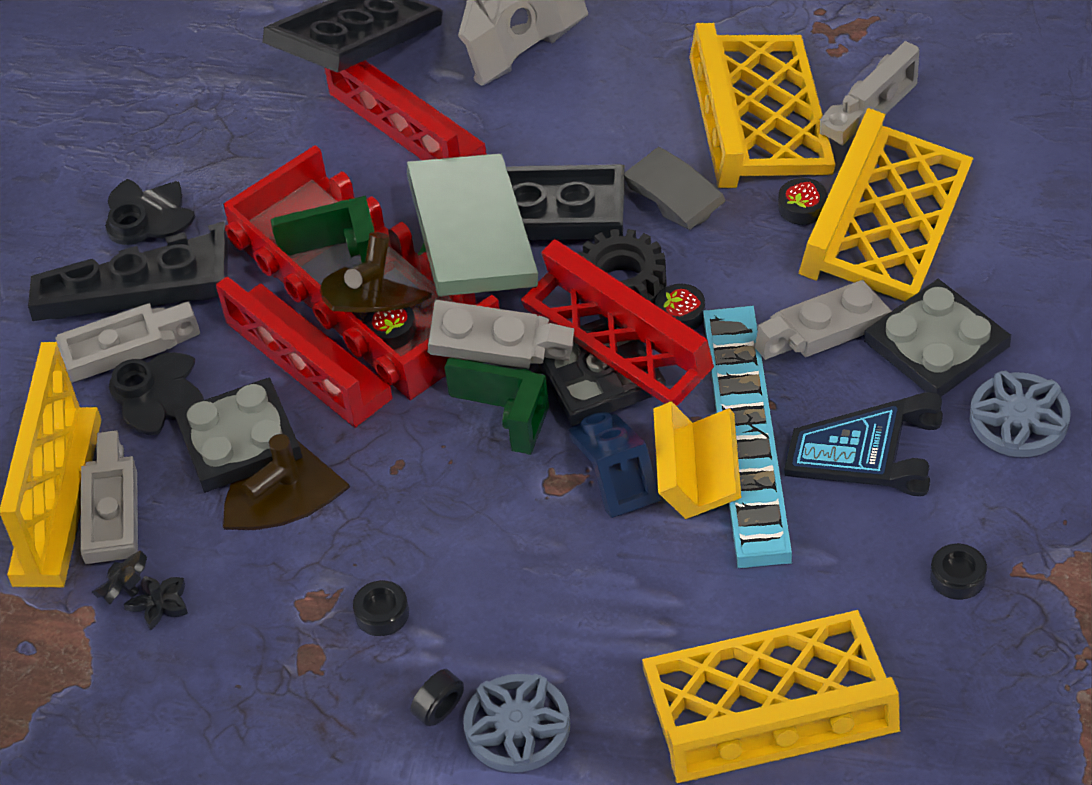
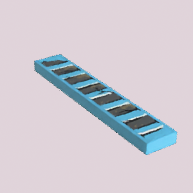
[703,306,792,568]

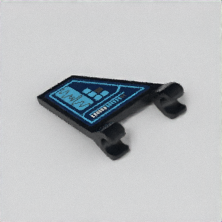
[784,392,943,496]

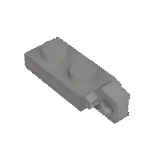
[820,41,920,146]
[754,280,891,360]
[427,300,574,369]
[55,301,200,383]
[81,430,138,564]

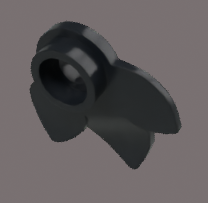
[106,179,195,245]
[109,352,204,435]

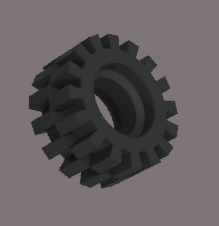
[578,229,667,318]

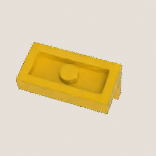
[653,401,741,519]

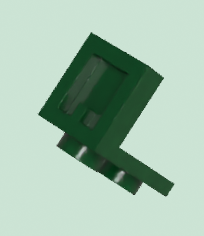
[270,195,375,263]
[444,358,549,455]

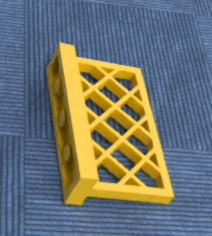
[689,23,836,188]
[798,108,973,302]
[0,342,102,587]
[642,610,900,783]

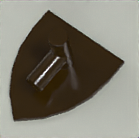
[320,232,432,312]
[223,434,350,530]

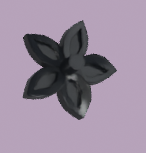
[91,551,147,604]
[123,576,188,630]

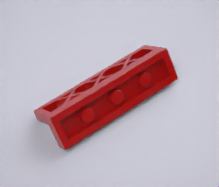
[324,60,487,160]
[521,239,714,406]
[216,276,393,428]

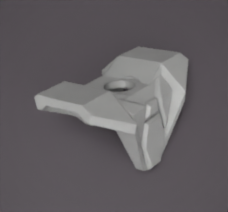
[458,0,588,86]

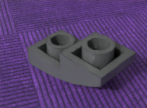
[623,146,726,230]

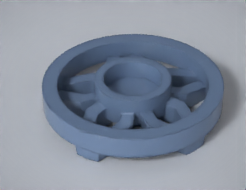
[970,371,1071,457]
[463,674,570,772]

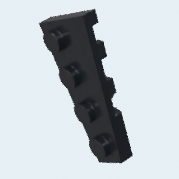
[28,221,228,321]

